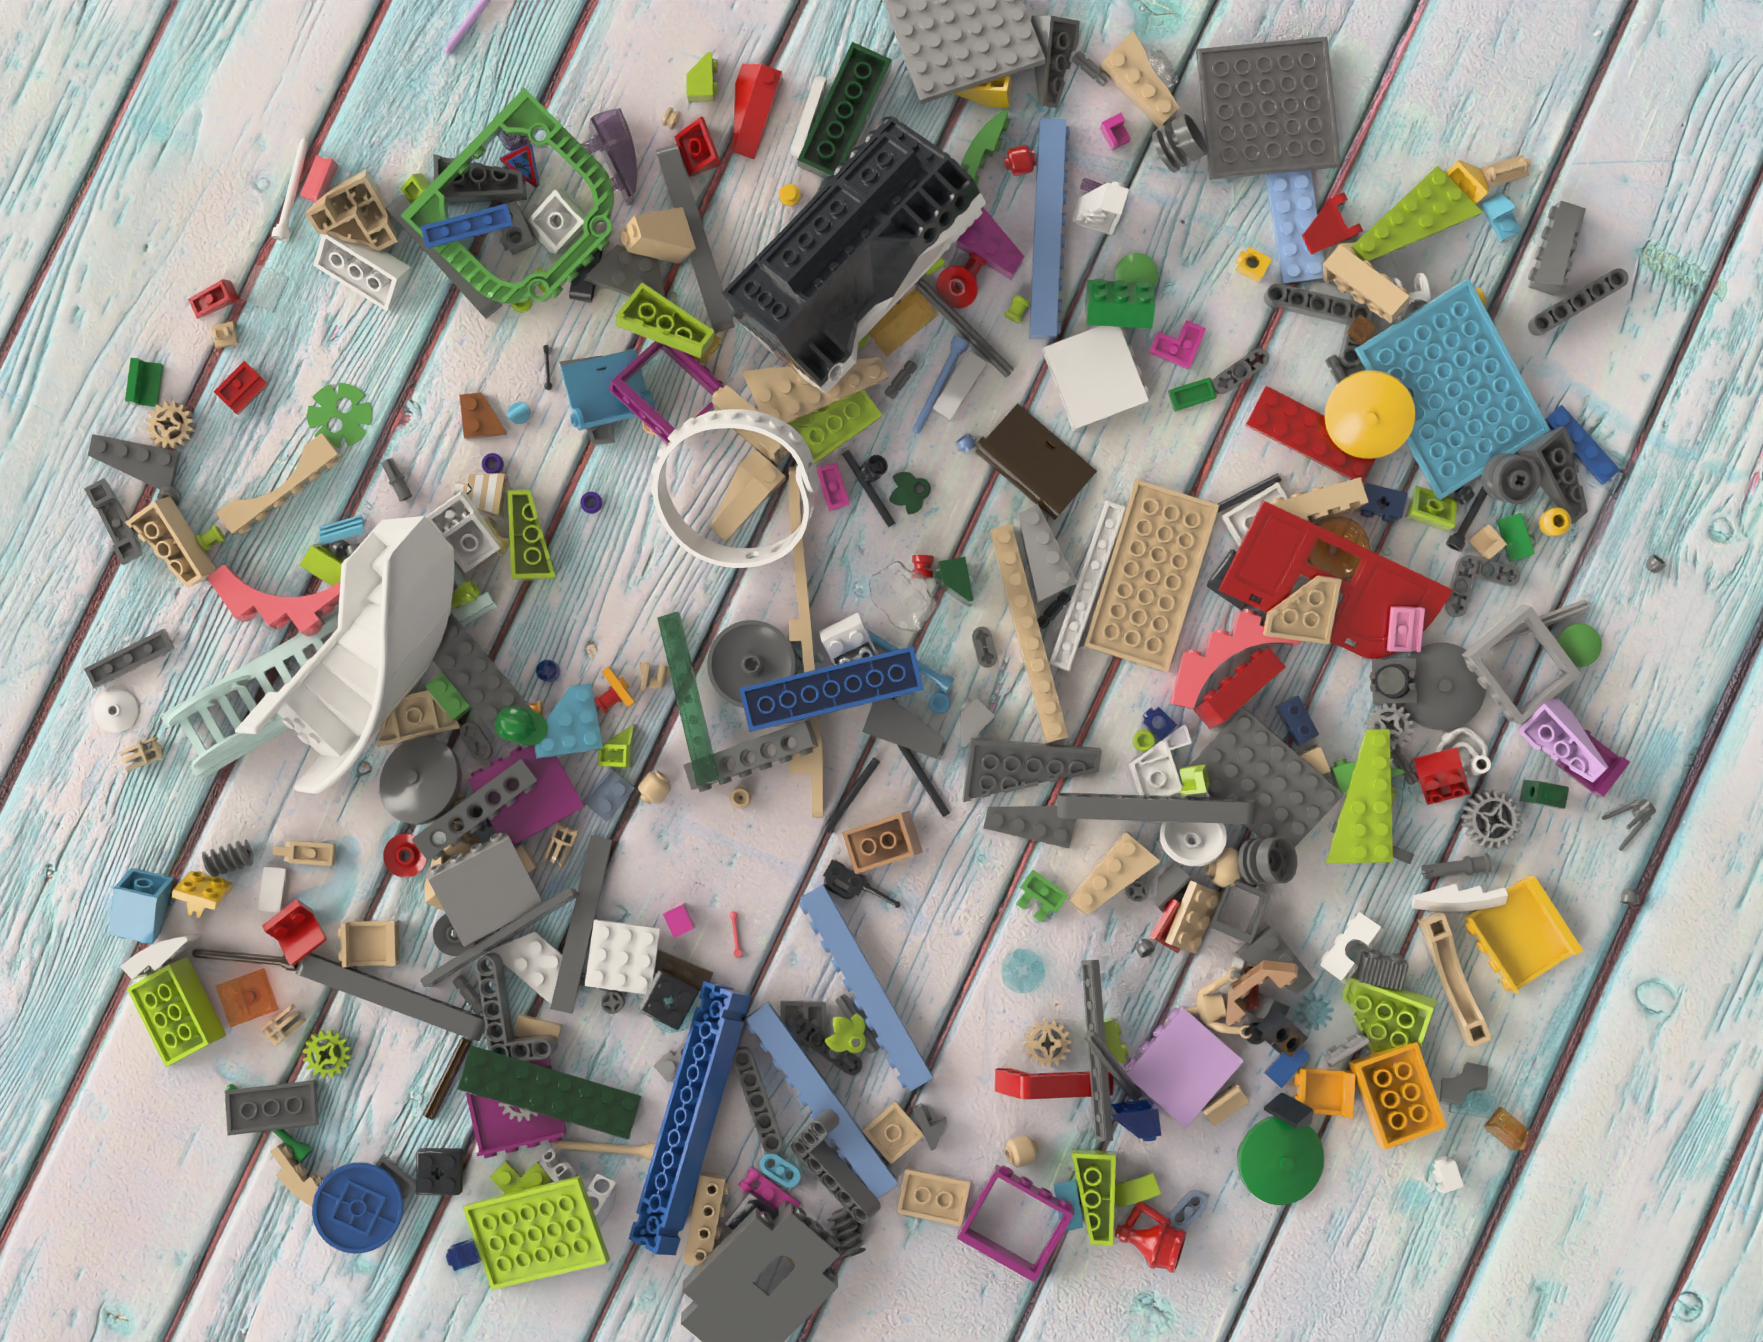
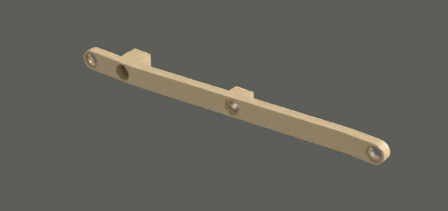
[789,467,823,818]

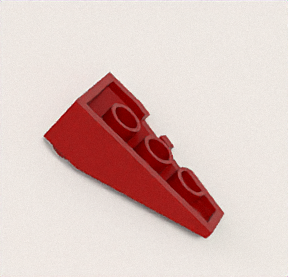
[734,64,783,160]

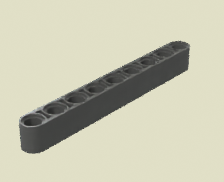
[656,144,735,334]
[1057,793,1255,824]
[296,953,485,1041]

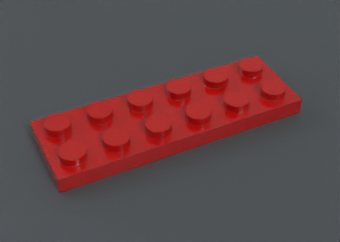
[1245,386,1376,483]

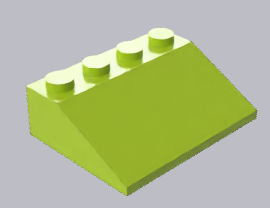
[127,957,227,1067]

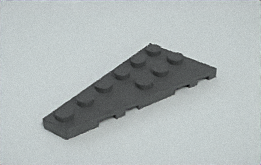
[962,737,1102,802]

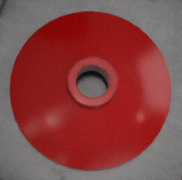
[936,265,978,309]
[383,833,427,878]

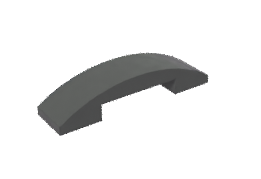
[84,478,143,565]

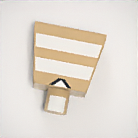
[454,473,508,517]

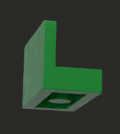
[125,358,163,407]

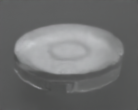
[1146,46,1178,87]

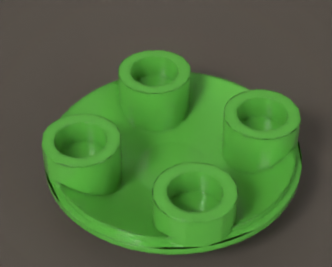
[1114,253,1158,288]
[1558,623,1602,667]

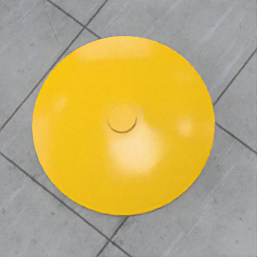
[1325,370,1415,459]

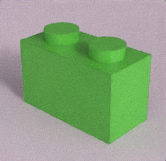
[425,672,472,720]

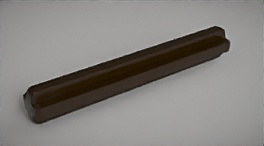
[423,1037,472,1120]

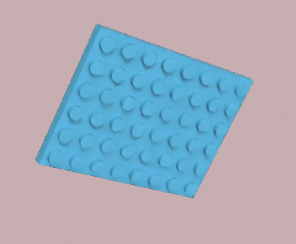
[1355,279,1550,500]

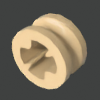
[662,107,681,129]

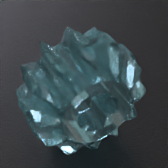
[1295,992,1334,1031]

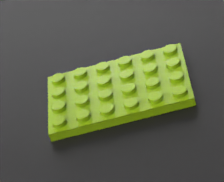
[463,1176,610,1290]

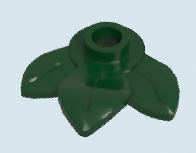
[889,472,931,515]

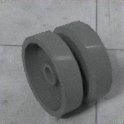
[1482,453,1541,504]

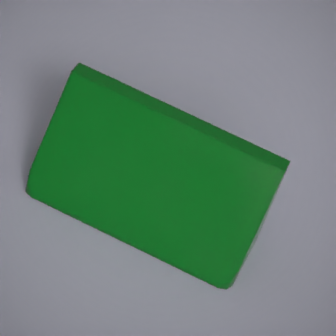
[1496,513,1535,562]

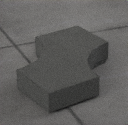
[1439,1062,1488,1106]

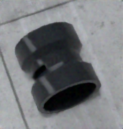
[860,455,888,483]

